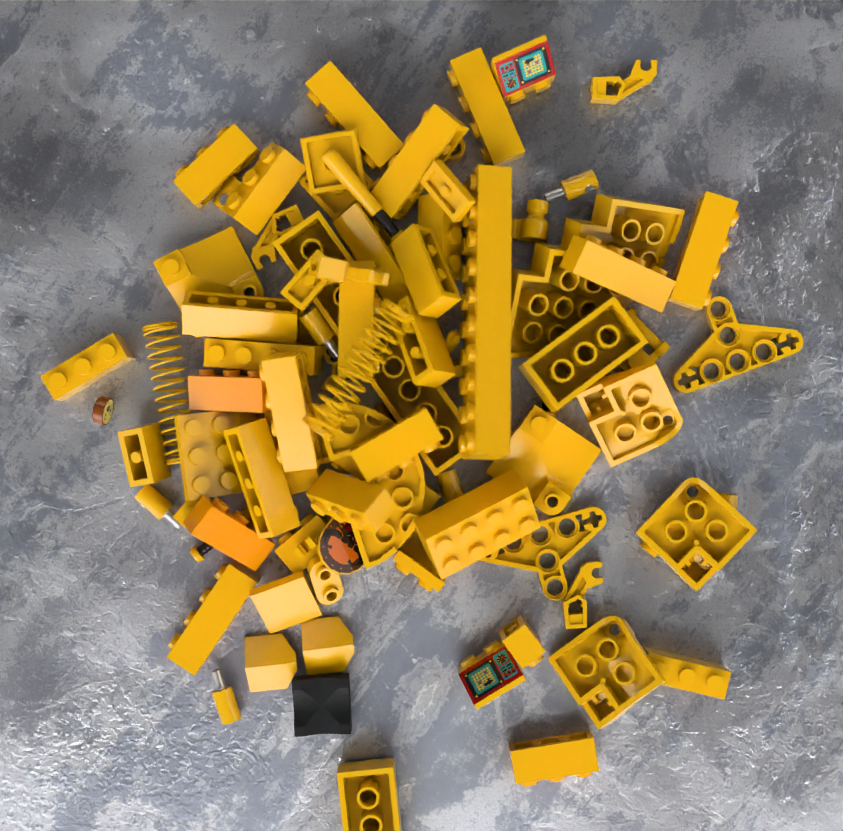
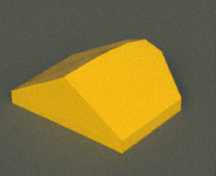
[301,615,355,675]
[244,633,298,692]

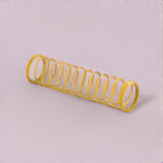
[302,298,415,440]
[142,321,193,465]

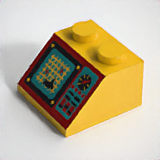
[490,35,556,104]
[458,640,526,710]

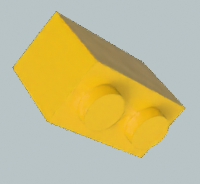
[118,423,171,487]
[499,614,546,669]

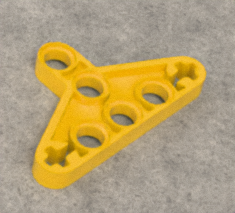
[671,296,804,393]
[480,506,607,601]

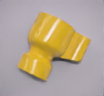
[512,199,549,243]

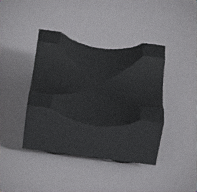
[292,673,352,737]

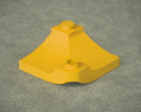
[153,226,265,339]
[576,360,683,467]
[485,404,601,515]
[635,477,758,591]
[547,615,666,729]

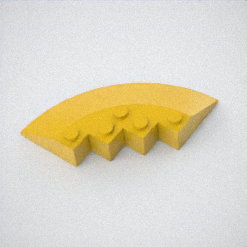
[511,193,685,358]

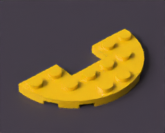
[312,402,425,569]

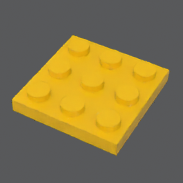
[174,411,260,501]

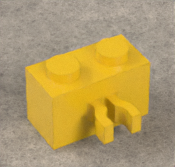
[274,513,328,574]

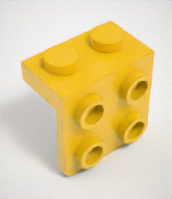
[393,528,446,592]

